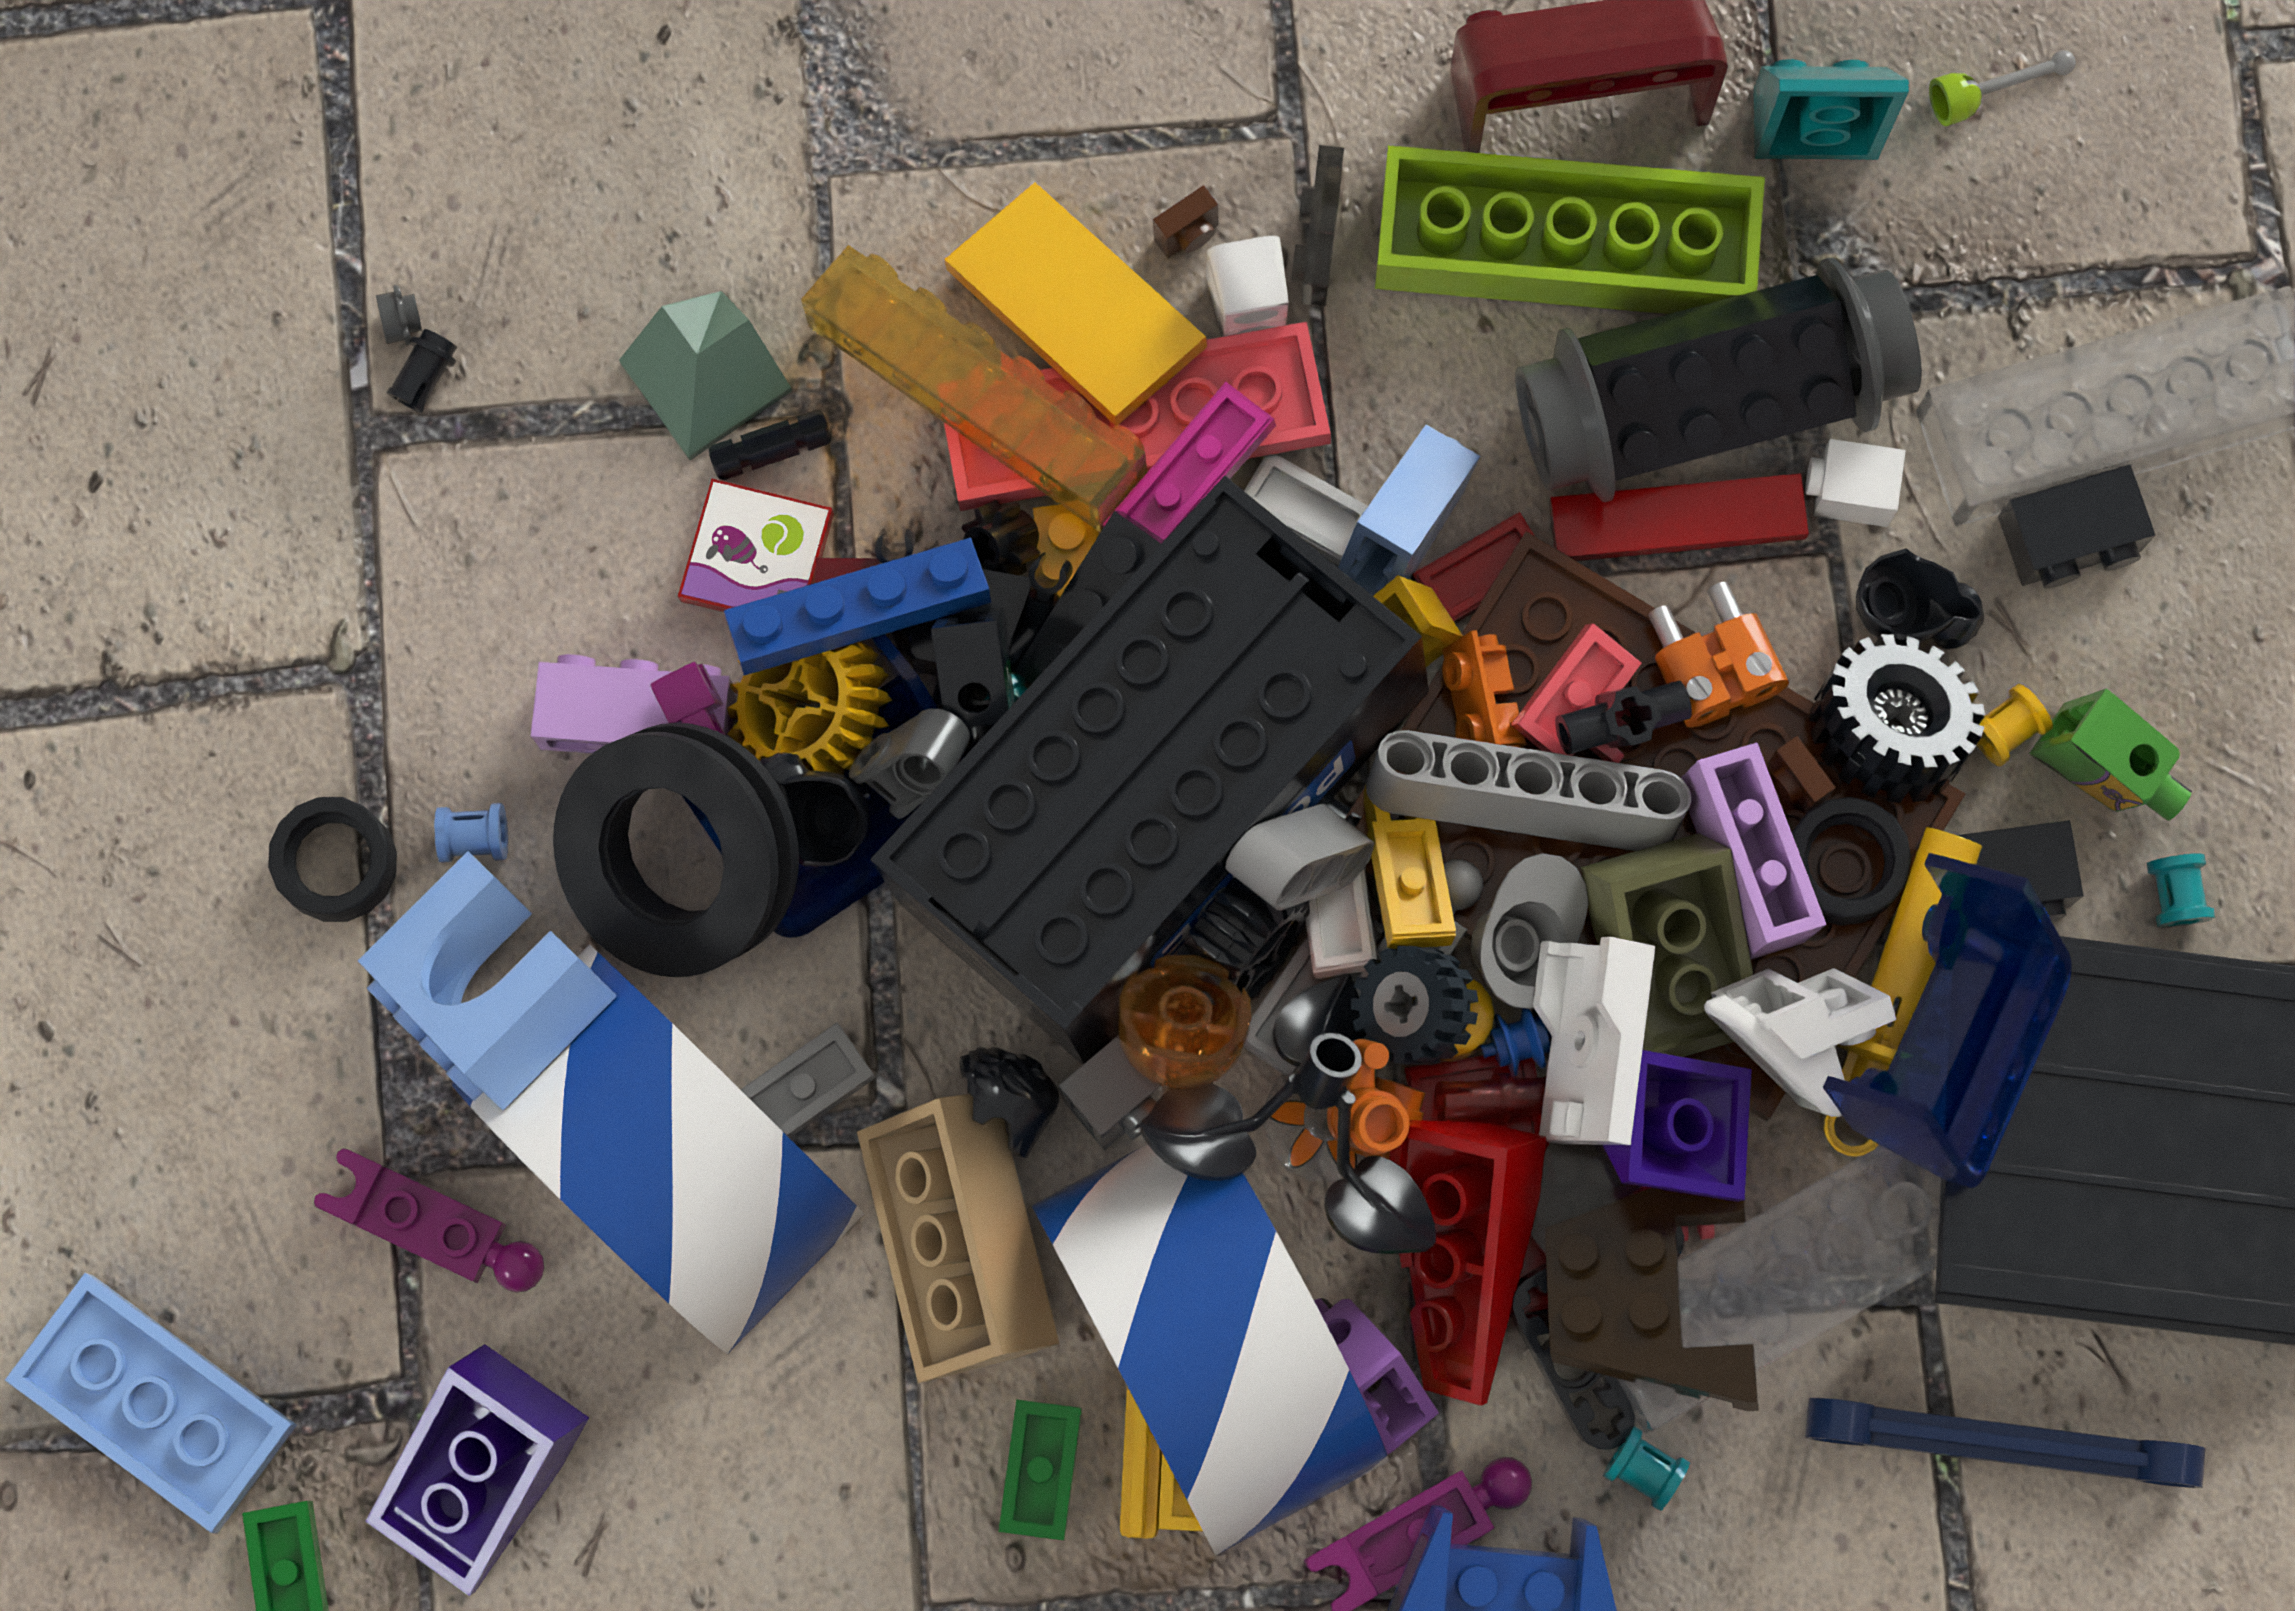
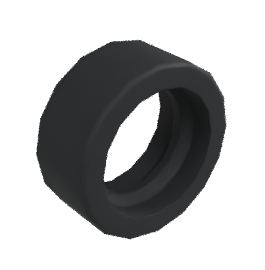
[268,797,397,922]
[1792,797,1912,926]

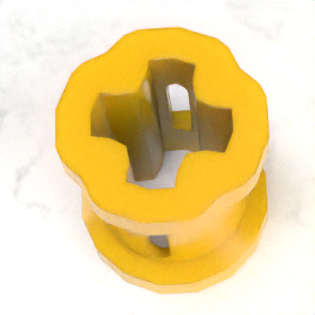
[1976,683,2053,767]

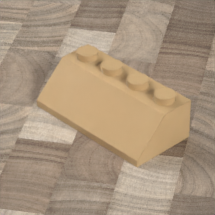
[857,1094,1060,1383]

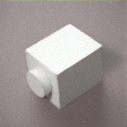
[1805,439,1906,527]

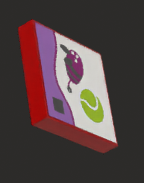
[678,478,834,612]

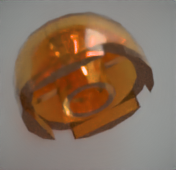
[1117,955,1252,1090]

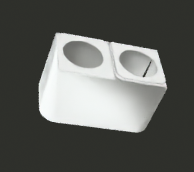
[1206,236,1289,337]

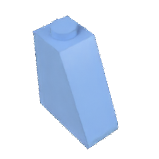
[1338,425,1480,596]

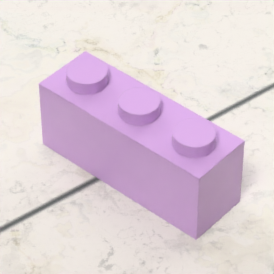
[531,654,736,753]
[1681,743,1827,959]

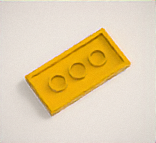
[944,182,1207,427]

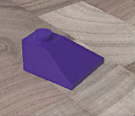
[1603,1050,1751,1202]

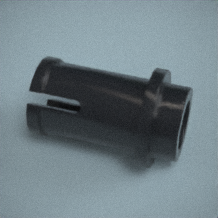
[386,329,457,413]

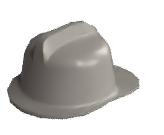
[1471,853,1589,1009]

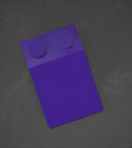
[365,1344,589,1596]

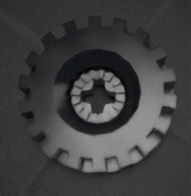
[1809,634,1985,803]

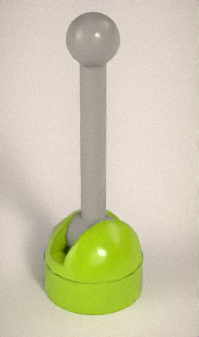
[1929,50,2076,126]

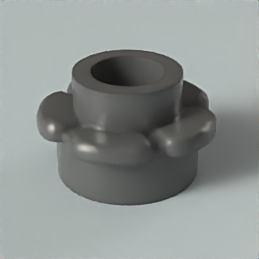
[376,285,422,346]

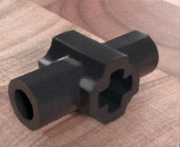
[1555,680,1692,754]

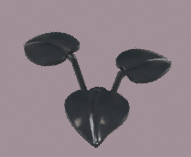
[1140,974,1436,1254]

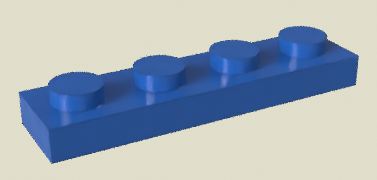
[724,538,991,676]

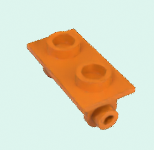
[1442,630,1527,748]

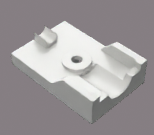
[1533,937,1655,1145]

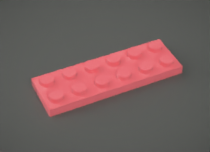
[938,322,1331,511]

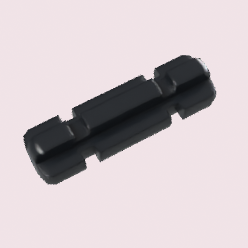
[709,410,831,480]

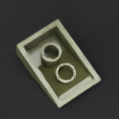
[1581,833,1753,1057]

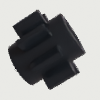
[961,500,1040,575]

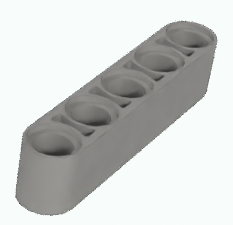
[1366,730,1691,851]

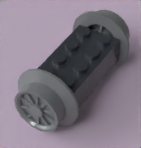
[1515,258,1922,502]

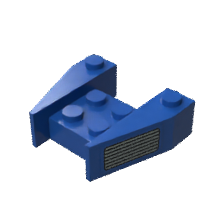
[1387,1505,1617,1611]

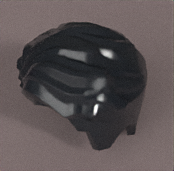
[959,1047,1060,1158]

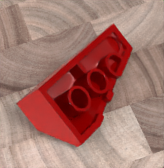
[1389,1120,1546,1406]

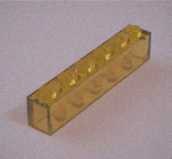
[801,245,1147,533]

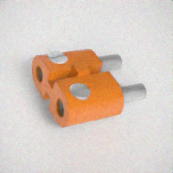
[1648,581,1789,728]

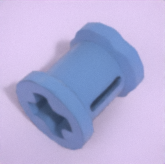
[434,803,508,862]

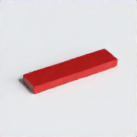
[1549,473,1809,561]

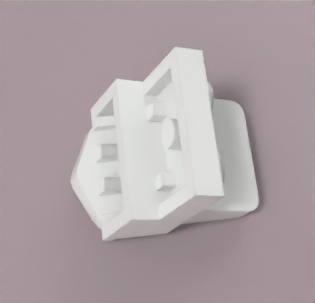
[1704,968,1897,1117]

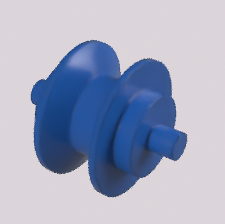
[1481,1008,1552,1077]

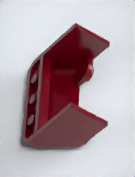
[1450,0,1728,153]

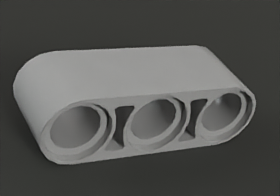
[1225,804,1375,910]

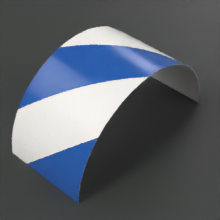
[451,944,864,1354]
[1031,1144,1389,1556]

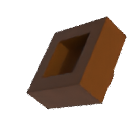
[1153,185,1218,259]
[1768,736,1836,814]

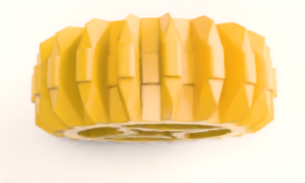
[727,641,892,776]

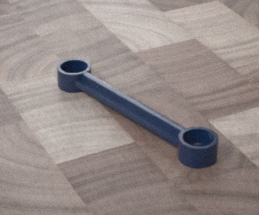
[1805,1398,2206,1488]

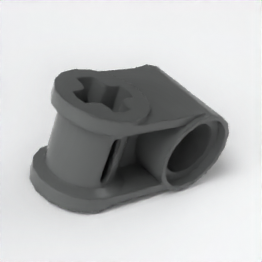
[849,708,970,819]

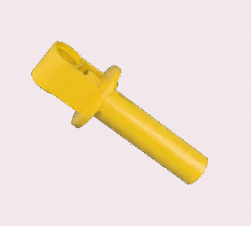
[1823,827,1982,1156]

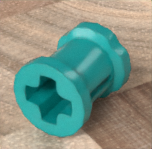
[2147,853,2215,928]
[1603,1426,1690,1511]

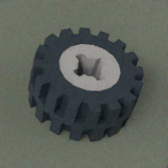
[1351,946,1478,1065]

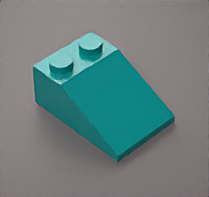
[1753,59,1909,160]

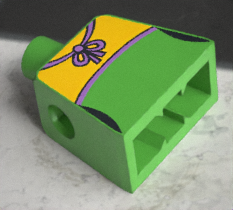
[2029,688,2192,821]

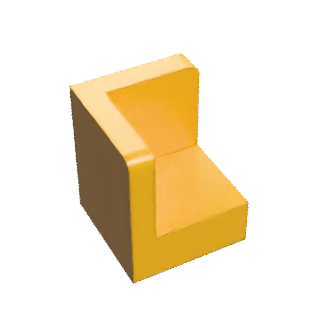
[1373,575,1463,667]

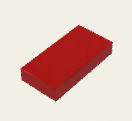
[1412,512,1535,623]

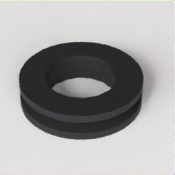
[553,723,799,977]

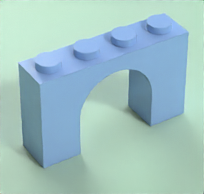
[358,851,617,1110]

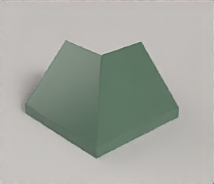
[619,291,792,460]

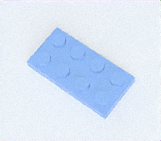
[5,1273,297,1534]

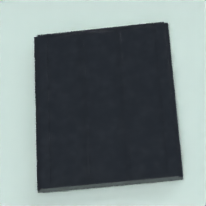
[1935,923,2295,1346]

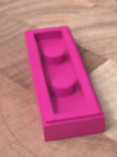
[1103,382,1276,540]

